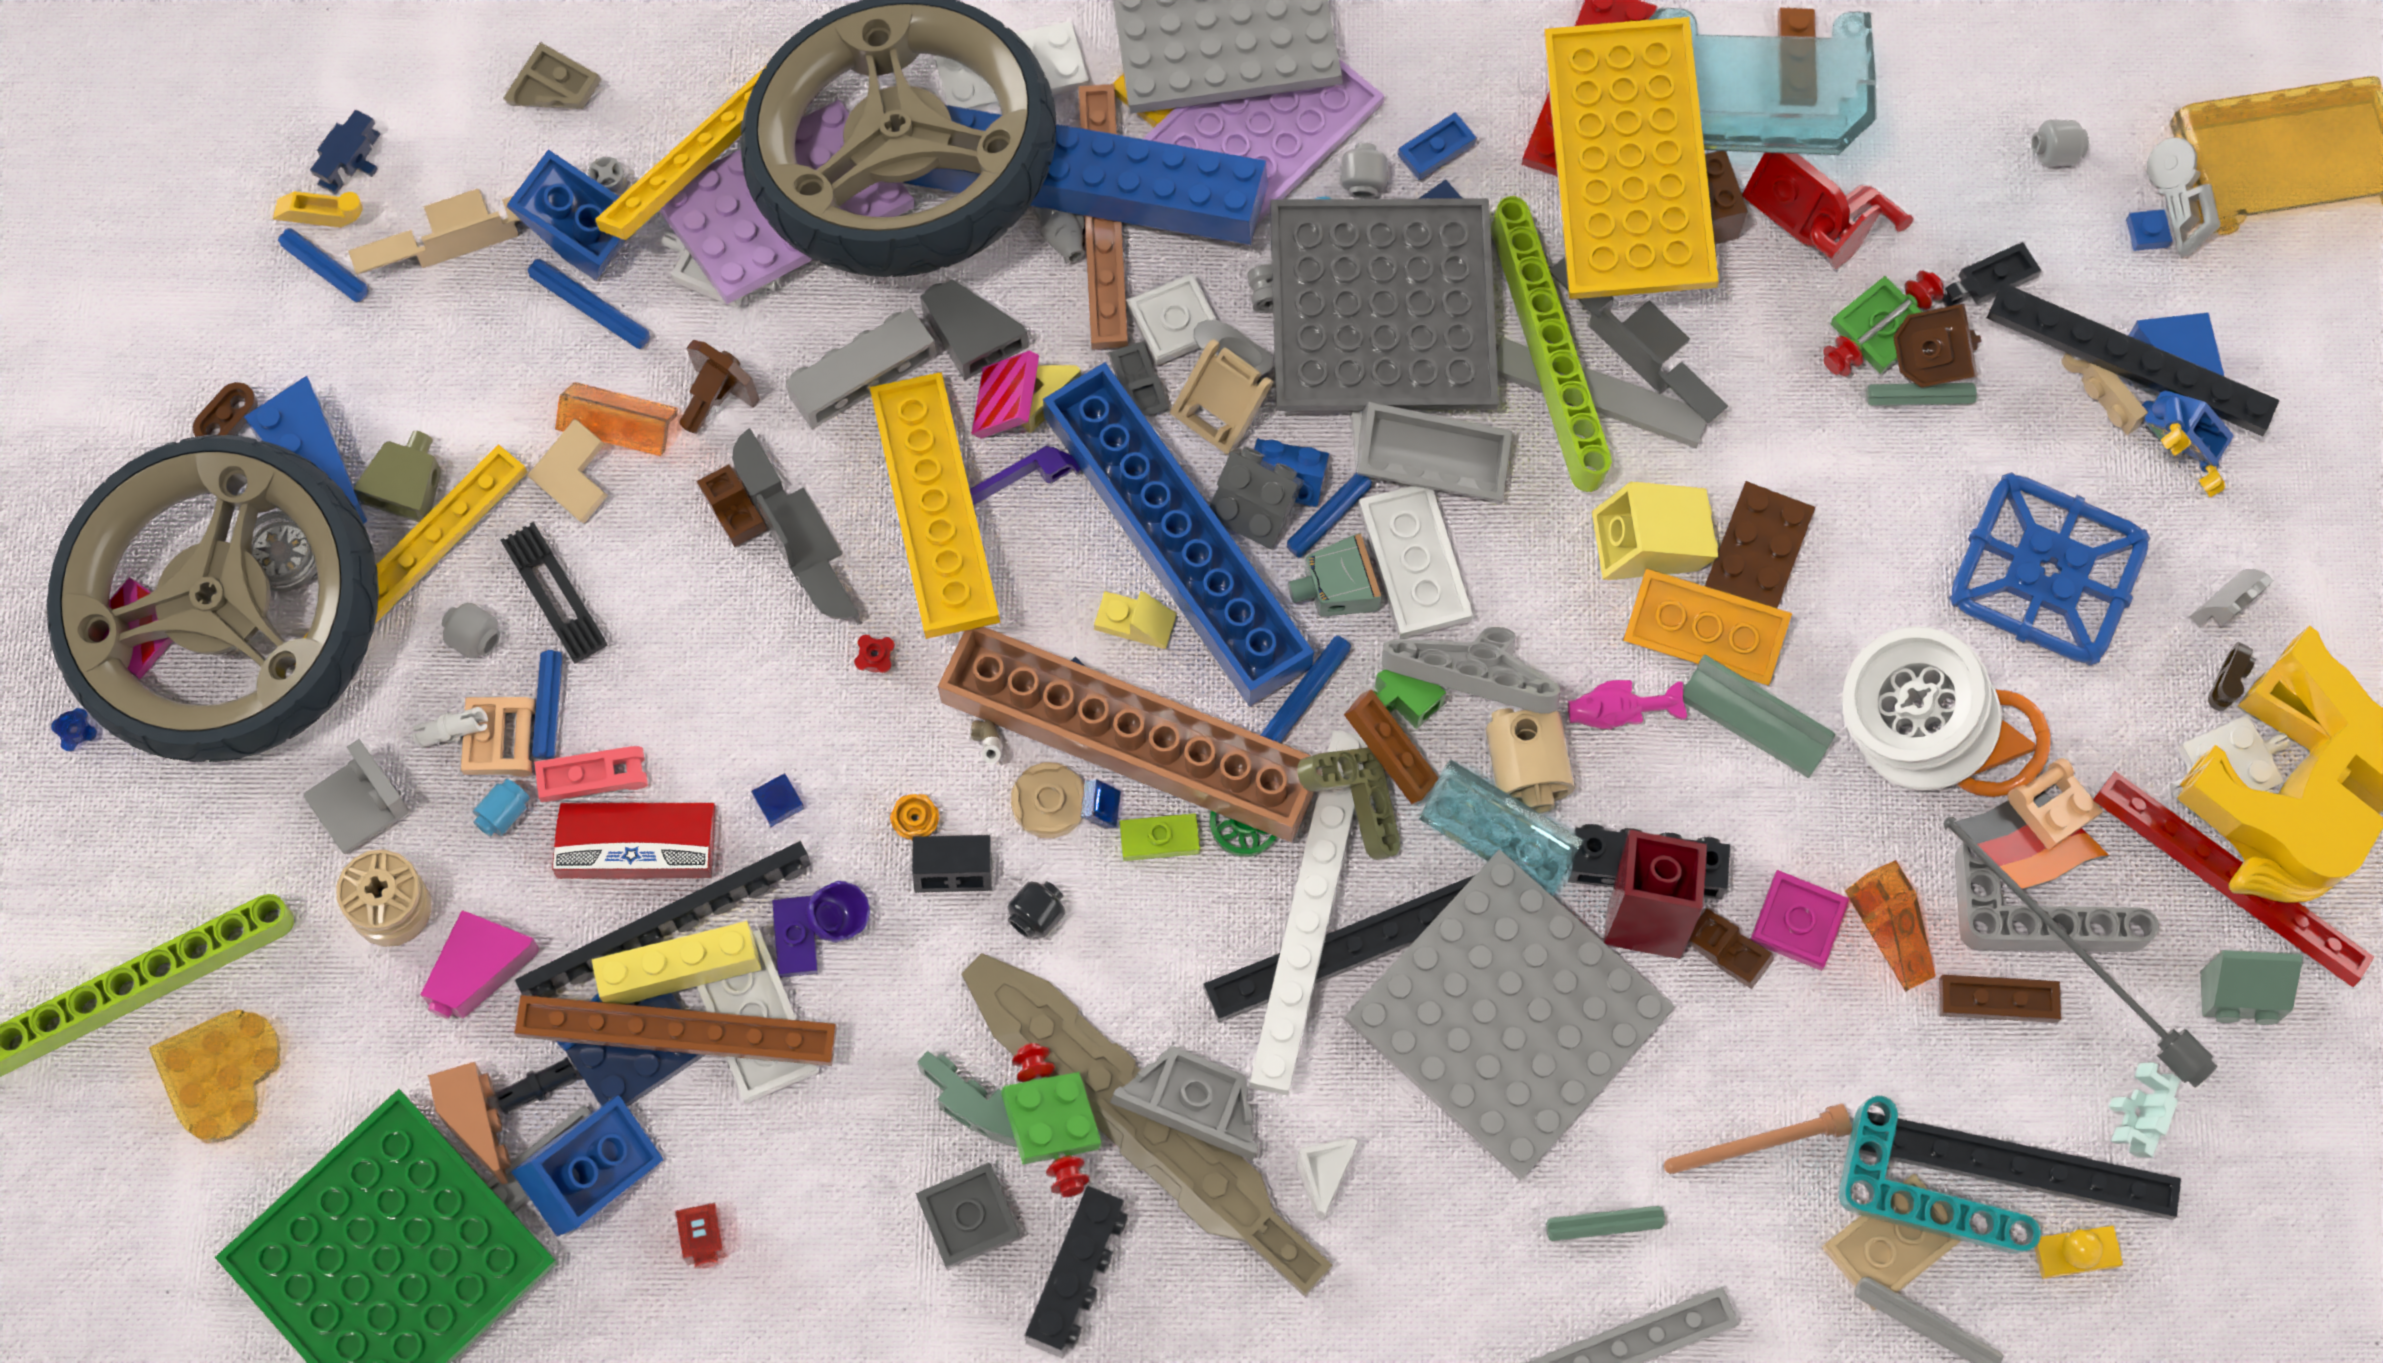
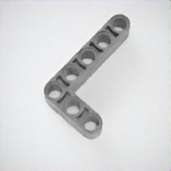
[1955,842,2159,952]

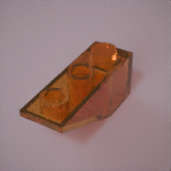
[1845,860,1936,992]

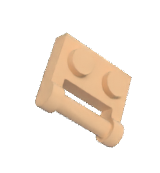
[461,697,536,777]
[2008,758,2104,850]

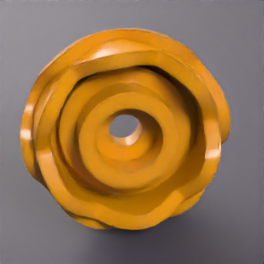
[890,794,939,840]

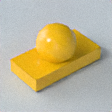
[2034,1225,2123,1280]

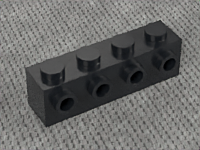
[1568,824,1730,900]
[1024,1185,1129,1359]

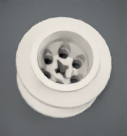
[1842,626,2002,790]

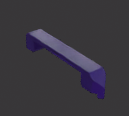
[969,445,1081,506]

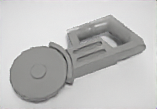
[2147,137,2220,258]

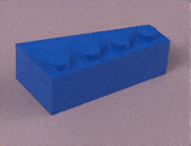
[244,375,368,524]

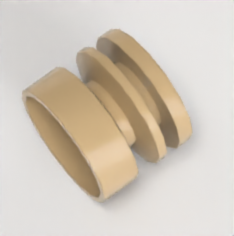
[336,849,432,947]

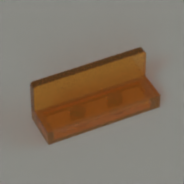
[555,382,678,456]

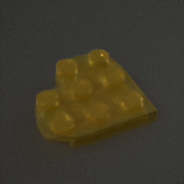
[149,1009,281,1143]

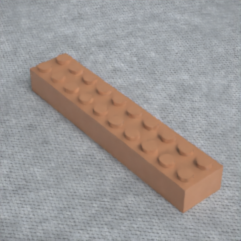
[937,627,1322,843]

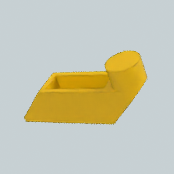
[273,191,363,228]

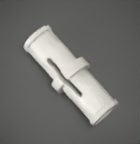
[412,707,488,748]

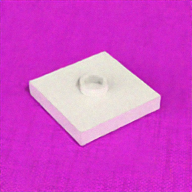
[1126,273,1216,365]

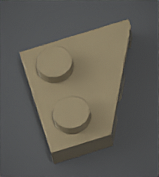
[503,42,602,109]

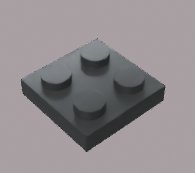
[915,1162,1021,1270]

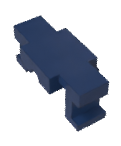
[310,109,381,195]

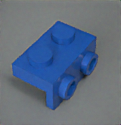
[1254,438,1329,507]

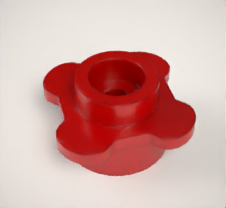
[854,634,895,673]

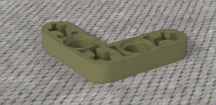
[1297,747,1400,860]

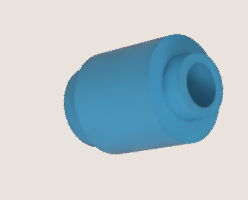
[472,779,530,837]

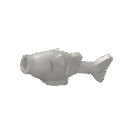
[1033,207,1085,264]

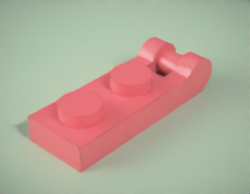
[534,746,648,803]

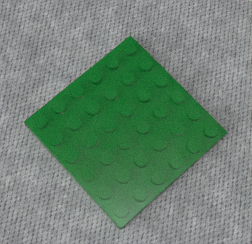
[214,1089,559,1363]

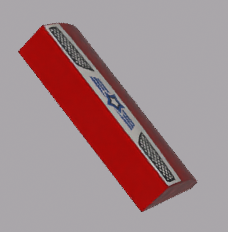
[552,803,715,879]

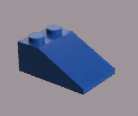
[507,149,626,281]
[511,1095,664,1237]

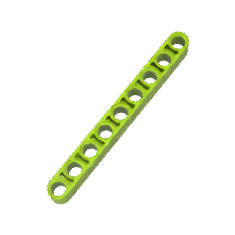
[1490,196,1612,492]
[0,894,294,1077]

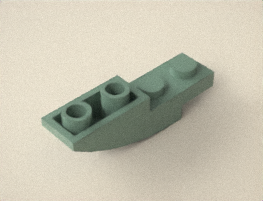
[917,1050,1017,1148]

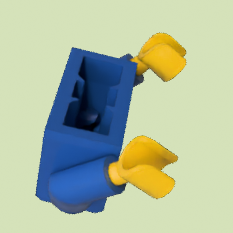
[2142,390,2234,498]

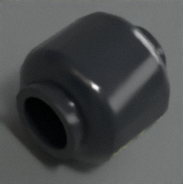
[1007,881,1065,940]

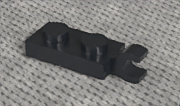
[1942,242,2042,307]

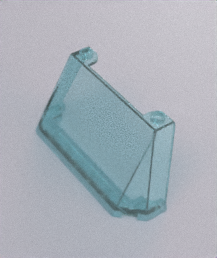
[1648,8,1877,155]

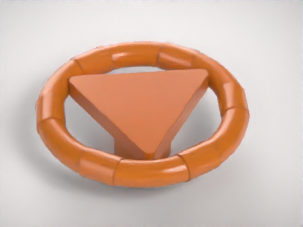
[1956,689,2051,797]

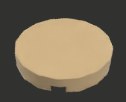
[1011,762,1087,839]

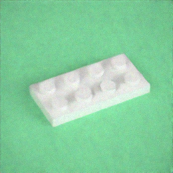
[934,21,1088,111]
[1358,486,1473,639]
[697,930,819,1104]

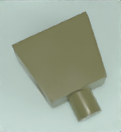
[354,431,441,522]

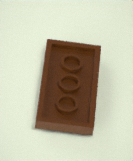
[1705,481,1816,608]

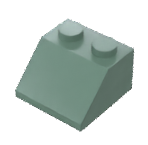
[2200,950,2303,1025]

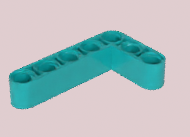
[1838,1096,2041,1254]

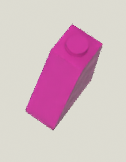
[420,910,539,1019]

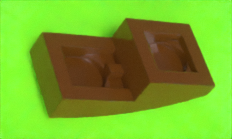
[696,464,767,548]
[1688,908,1774,989]

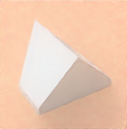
[1296,1138,1358,1221]

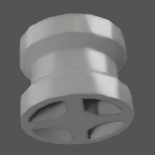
[588,156,627,196]

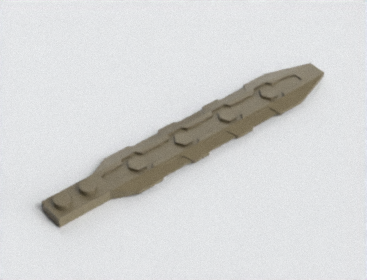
[961,953,1333,1297]

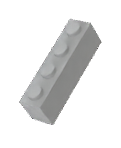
[785,308,937,430]

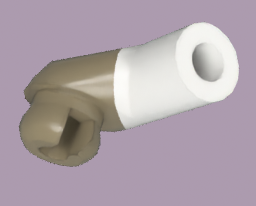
[971,719,1003,763]

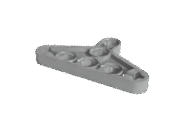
[1381,627,1561,713]

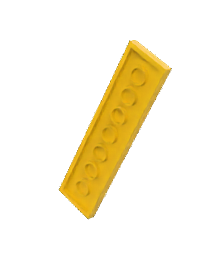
[869,372,1001,639]

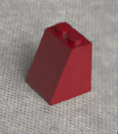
[1604,830,1707,959]

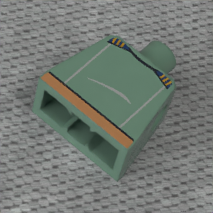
[1288,533,1381,617]

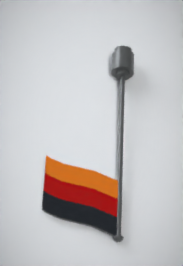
[1943,791,2218,1088]

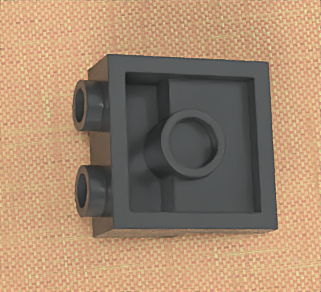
[1209,446,1304,549]

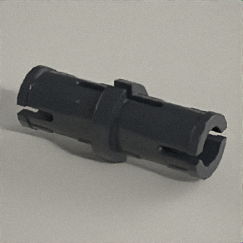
[494,1057,578,1115]

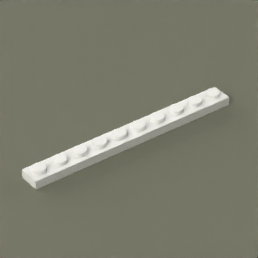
[1250,730,1368,1096]

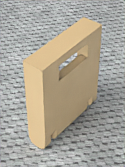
[1169,339,1273,455]

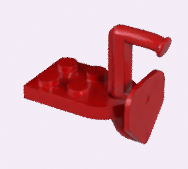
[1742,138,1914,269]

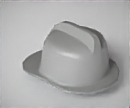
[1194,320,1274,376]

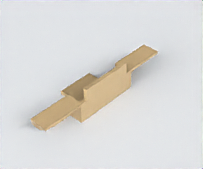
[348,188,520,275]

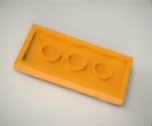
[1623,568,1792,686]

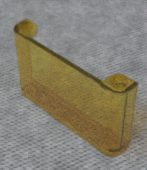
[2170,76,2383,236]

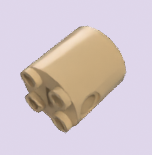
[1485,708,1575,814]

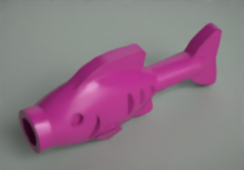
[1568,680,1687,730]

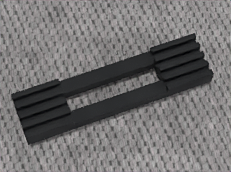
[500,522,608,664]

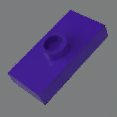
[772,896,818,978]

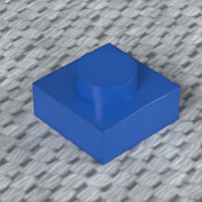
[2126,209,2172,251]

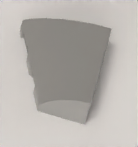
[2189,569,2274,628]

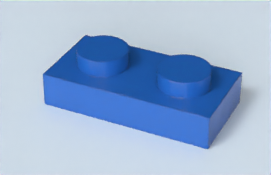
[1397,112,1477,181]

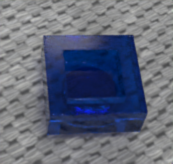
[751,773,804,827]
[1080,779,1121,829]

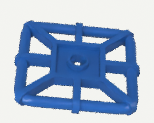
[1949,472,2151,666]

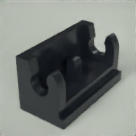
[912,835,992,893]

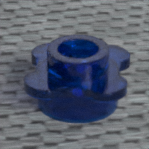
[51,708,97,752]

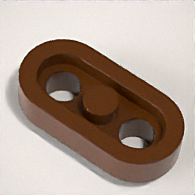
[193,382,258,437]

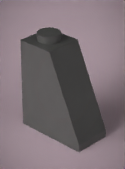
[920,279,1029,380]

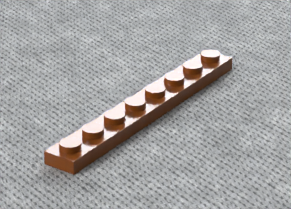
[514,995,837,1066]

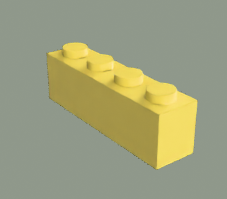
[592,921,761,1004]

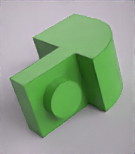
[1374,669,1447,730]

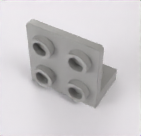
[303,739,410,854]

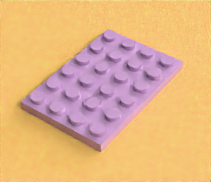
[1143,59,1385,224]
[659,100,914,304]

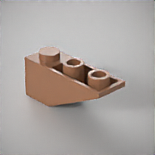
[428,1061,511,1185]

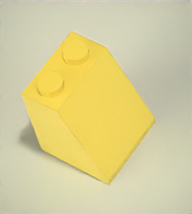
[1591,481,1718,580]

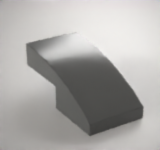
[1108,341,1169,417]

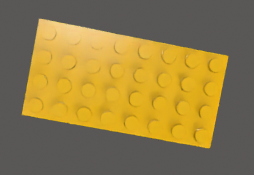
[1544,17,1719,299]

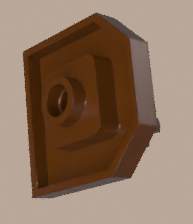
[1893,304,1981,387]
[679,340,760,434]

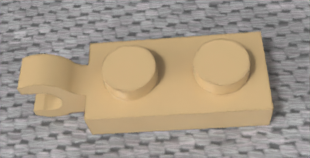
[2061,353,2148,435]

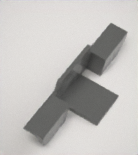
[1549,257,1728,424]
[732,428,861,625]

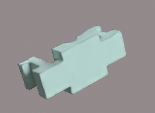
[2109,1062,2181,1158]

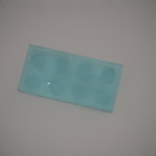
[1419,759,1584,897]

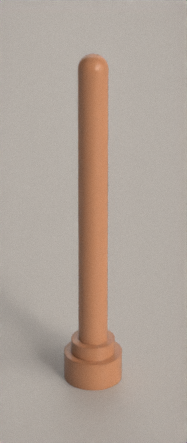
[1663,1103,1852,1174]

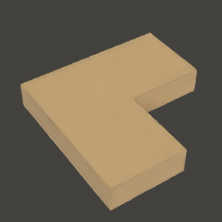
[527,419,608,523]

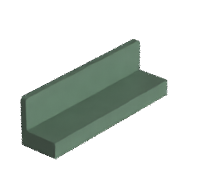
[1683,655,1836,778]

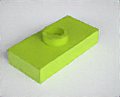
[1119,813,1200,862]

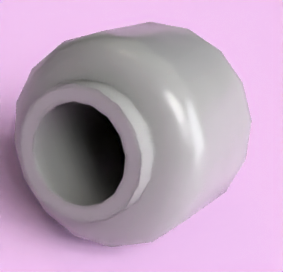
[2031,120,2089,167]
[1340,143,1388,199]
[441,603,500,659]

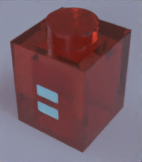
[675,1203,728,1269]

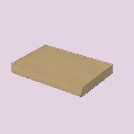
[1822,1173,1961,1311]

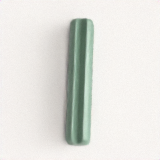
[1866,382,1977,406]
[1546,1206,1665,1241]

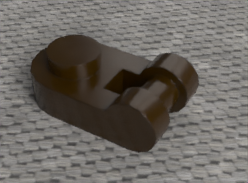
[2208,641,2256,711]

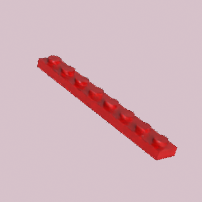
[2093,771,2374,987]

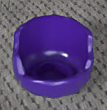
[805,881,871,943]

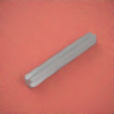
[1854,1277,2003,1363]

